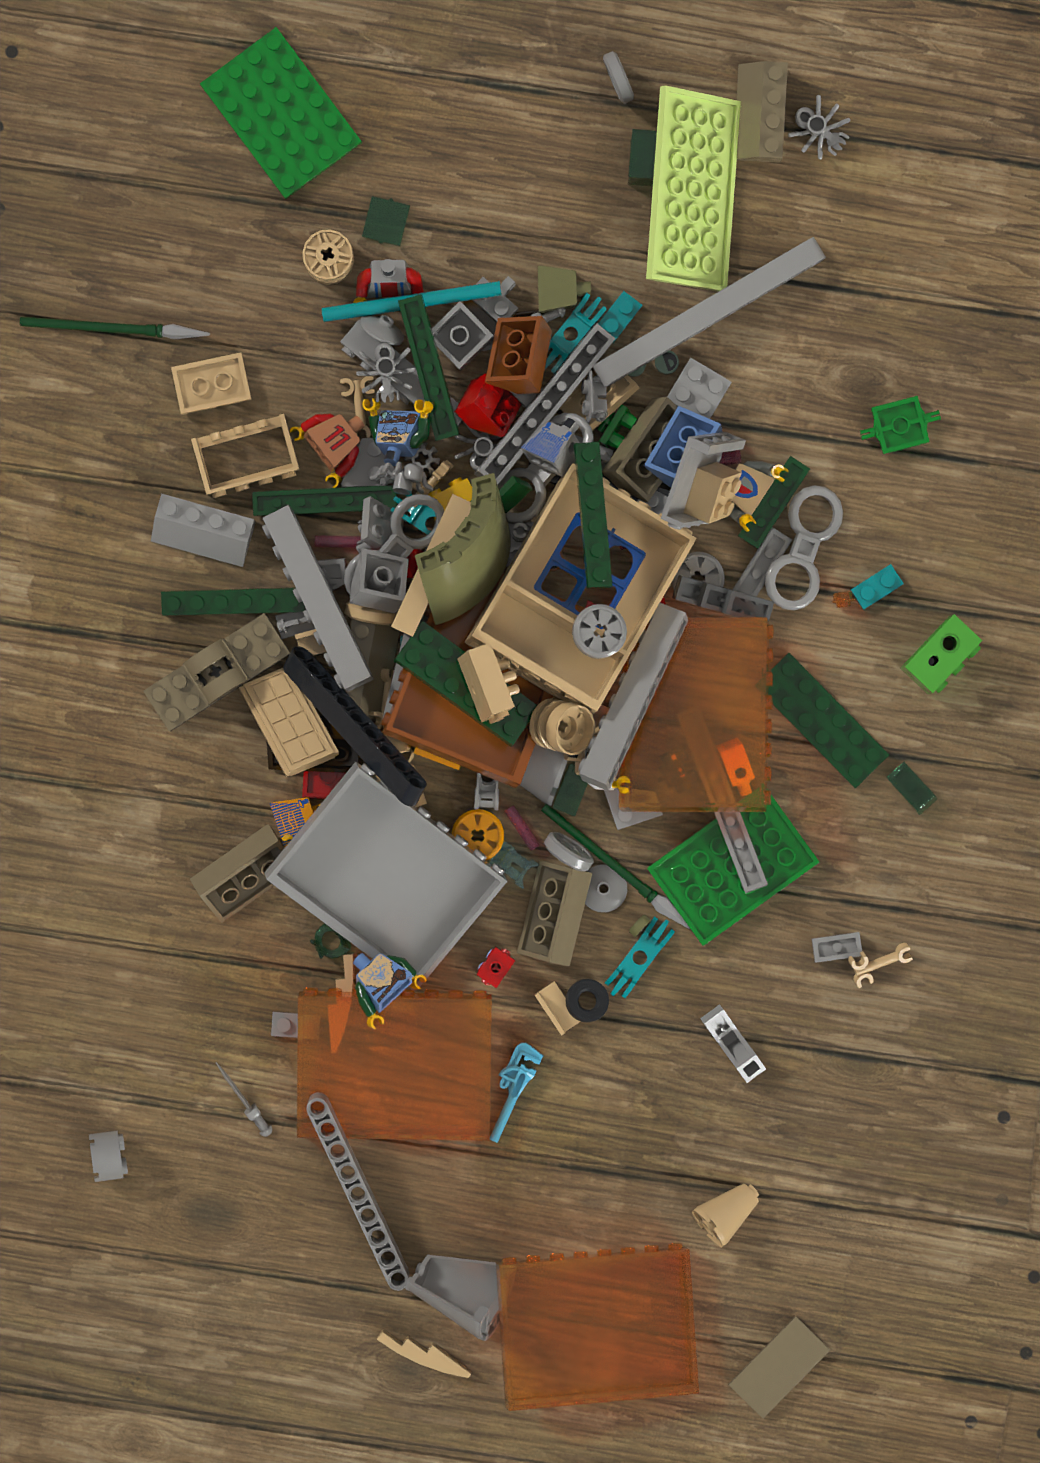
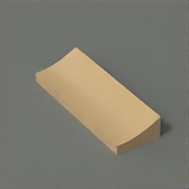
[391,494,471,637]

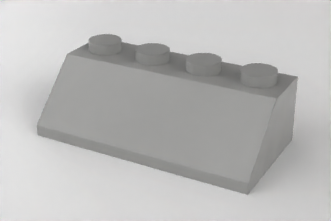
[151,493,256,567]

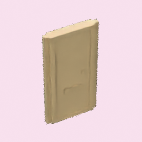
[239,668,339,777]

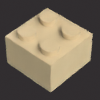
[683,462,742,524]

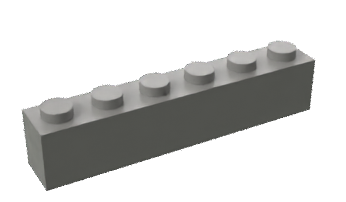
[340,320,463,427]

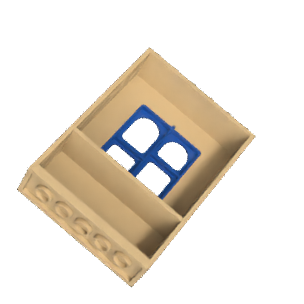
[464,463,697,714]

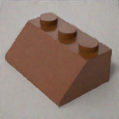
[485,316,552,394]

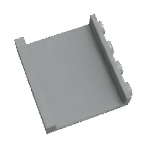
[661,432,746,530]

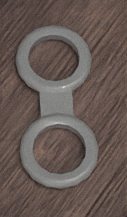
[498,413,594,523]
[765,485,843,611]
[344,494,444,594]

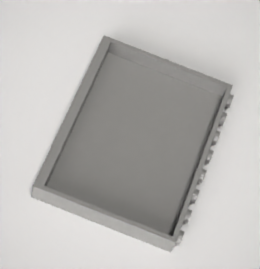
[265,762,507,991]

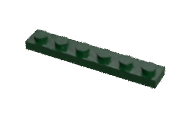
[398,294,460,441]
[574,442,613,589]
[252,485,397,516]
[161,587,306,616]

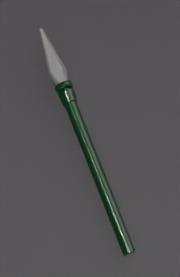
[20,317,210,339]
[541,804,690,929]

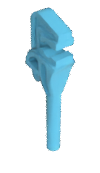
[489,1042,543,1143]

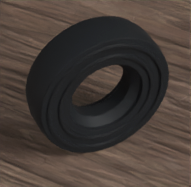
[565,979,609,1022]

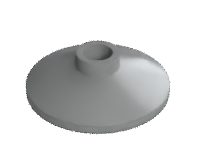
[360,315,404,345]
[585,865,627,912]

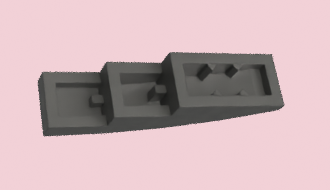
[672,575,774,625]

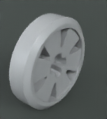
[603,51,634,104]
[672,552,724,605]
[572,604,627,659]
[544,832,594,871]

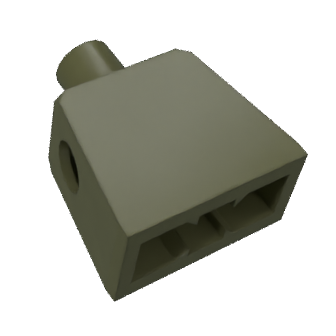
[537,266,591,314]

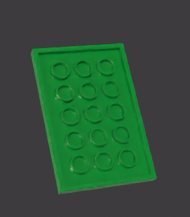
[200,27,362,200]
[647,784,820,946]

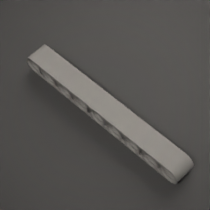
[307,1092,409,1291]

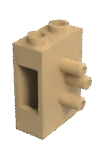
[458,643,520,724]

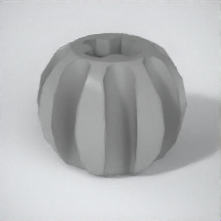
[404,442,440,476]

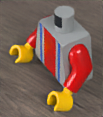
[353,259,427,309]

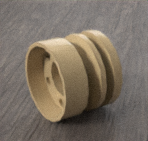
[302,229,354,285]
[530,698,595,755]

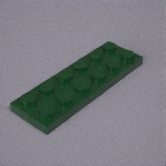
[394,621,537,747]
[755,653,889,788]

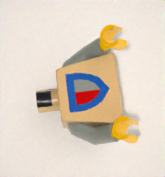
[729,461,788,532]

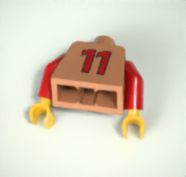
[289,413,365,488]

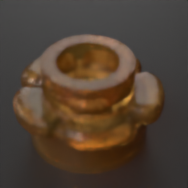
[831,591,855,608]

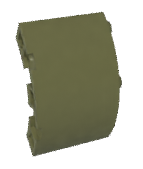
[415,473,511,625]

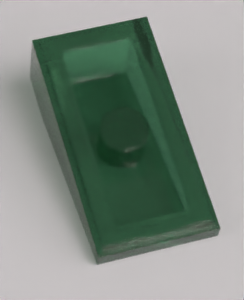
[886,762,937,815]

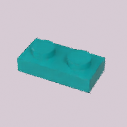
[598,291,643,343]
[850,564,904,610]

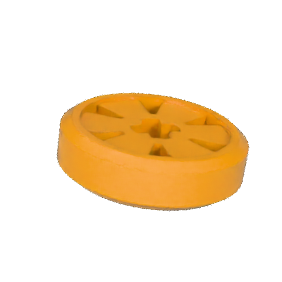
[452,809,504,861]

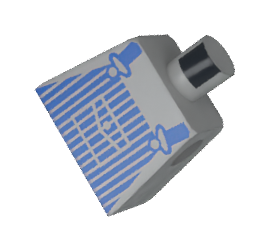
[521,418,579,477]

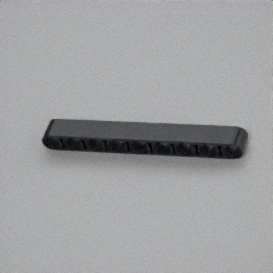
[283,646,427,806]

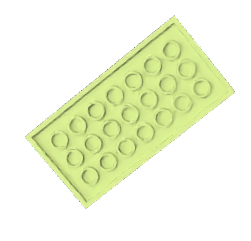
[646,86,741,292]

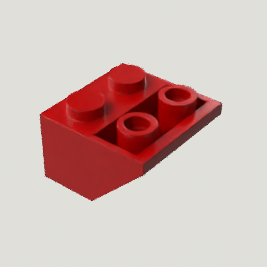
[454,373,522,437]

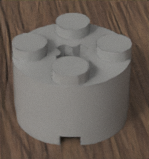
[89,1130,128,1182]

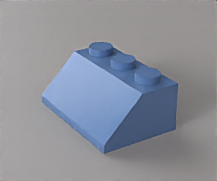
[644,406,723,487]

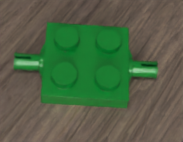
[860,396,941,455]

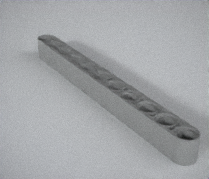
[593,237,826,387]

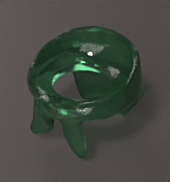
[310,923,351,959]

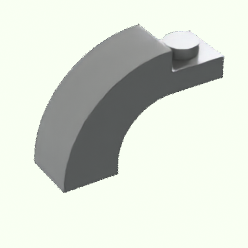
[700,1004,766,1083]

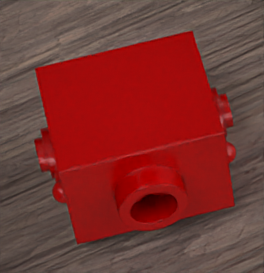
[476,946,515,988]

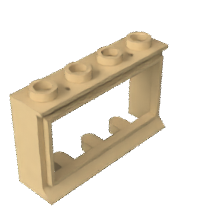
[191,414,300,498]

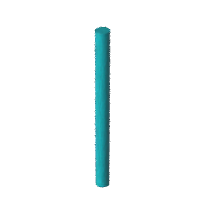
[322,281,502,322]

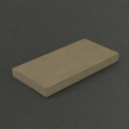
[729,1315,830,1418]

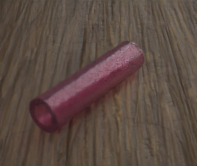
[315,535,361,548]
[504,805,540,851]

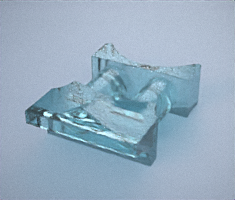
[489,841,539,889]

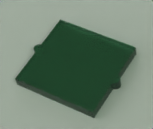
[362,196,410,246]

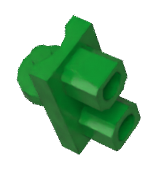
[597,405,638,449]

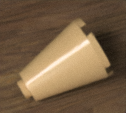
[692,1184,759,1248]

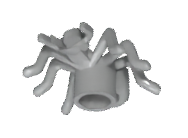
[788,95,850,159]
[356,343,416,403]
[455,421,509,471]
[370,462,433,495]

